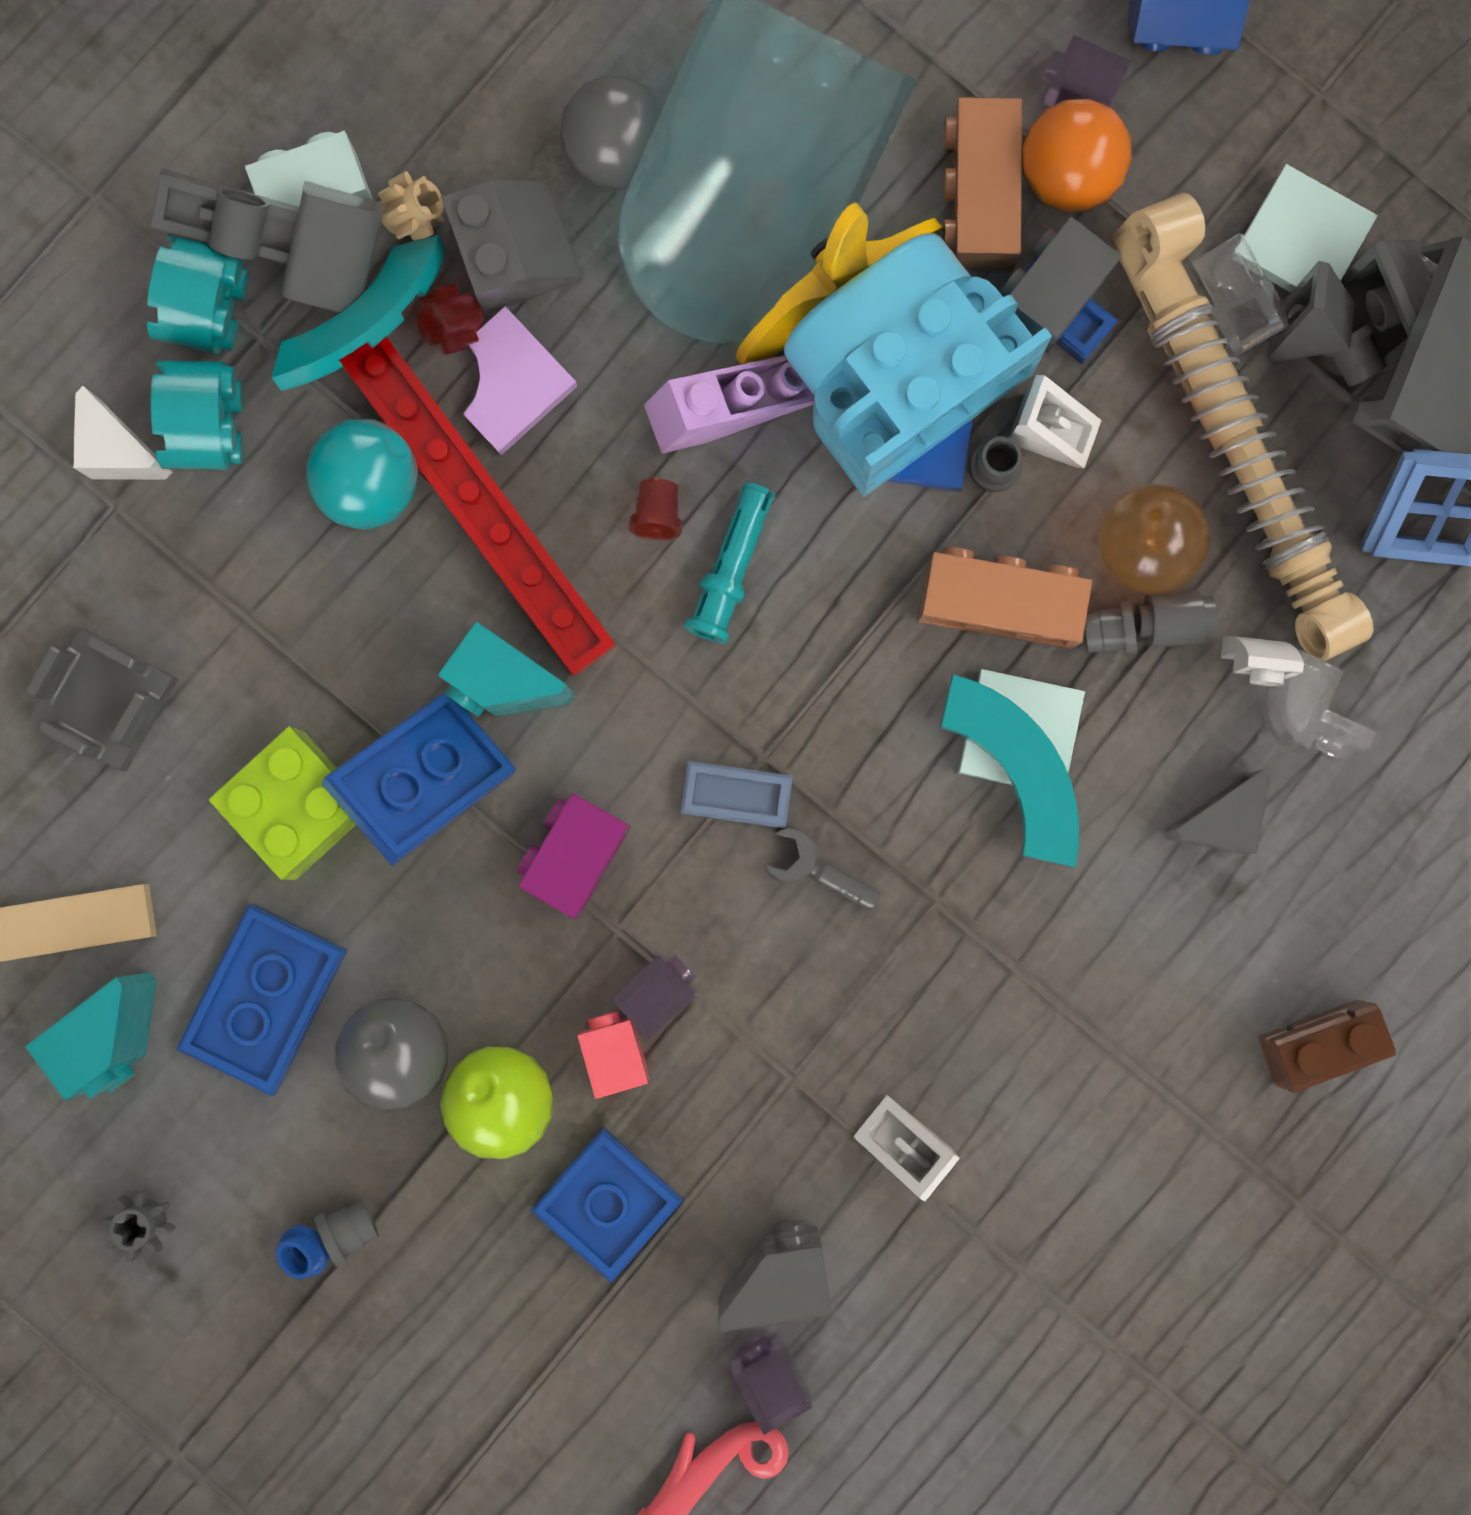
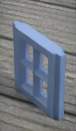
[1360,449,1471,566]

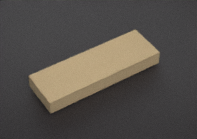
[0,884,157,962]

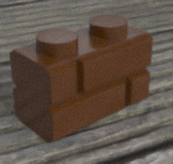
[1258,1000,1396,1093]

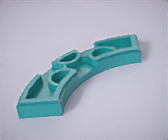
[272,235,446,391]
[940,675,1079,868]

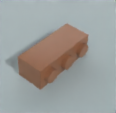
[942,97,1022,271]
[918,547,1092,649]

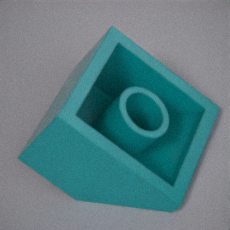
[438,621,576,717]
[25,972,157,1101]

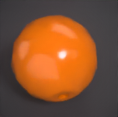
[1022,99,1132,212]

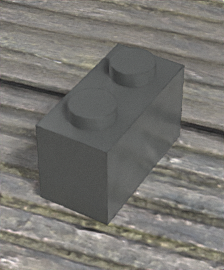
[1000,217,1122,353]

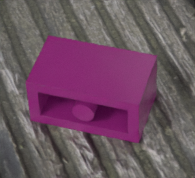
[517,793,631,919]

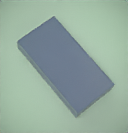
[680,761,793,829]

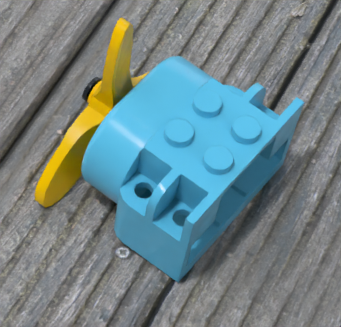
[736,202,1052,497]

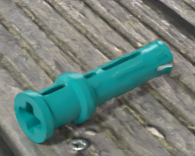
[683,482,776,644]

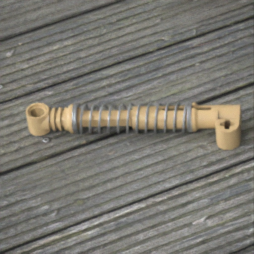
[1110,193,1374,662]

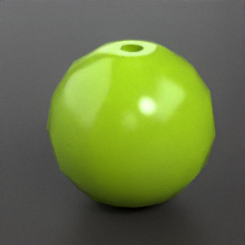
[440,1046,554,1159]

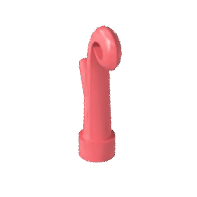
[636,1421,789,1515]

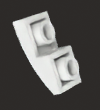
[1221,636,1304,686]

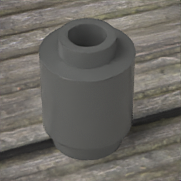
[1135,591,1218,647]

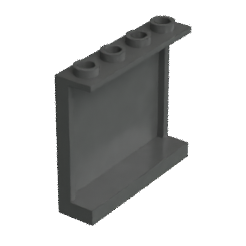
[1352,236,1471,496]

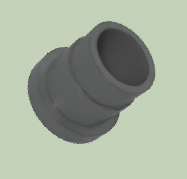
[1323,321,1386,387]
[969,436,1023,492]
[1084,601,1137,655]
[314,1200,379,1266]

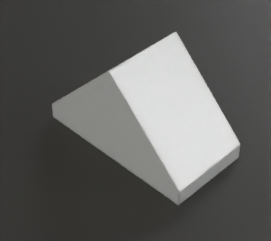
[1009,375,1102,468]
[73,386,173,480]
[853,1095,960,1202]

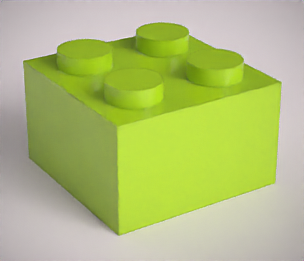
[209,726,356,880]

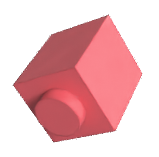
[577,1011,650,1099]

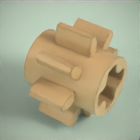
[378,171,444,241]

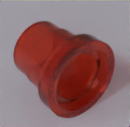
[629,479,682,540]

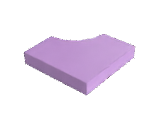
[463,306,577,456]

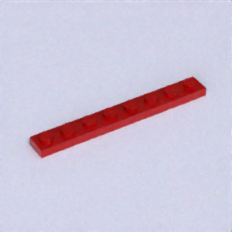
[339,337,617,678]

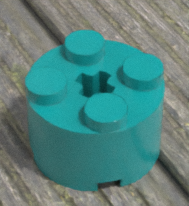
[147,233,250,354]
[151,361,244,470]

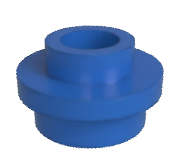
[276,1225,329,1279]

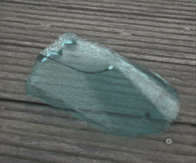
[619,0,917,343]

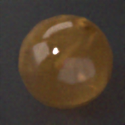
[1097,484,1211,595]

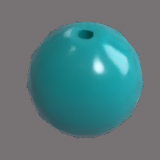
[306,419,418,530]

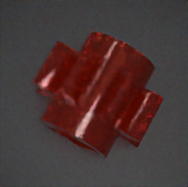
[417,284,483,355]

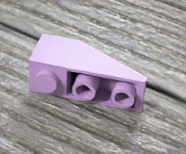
[644,355,814,453]

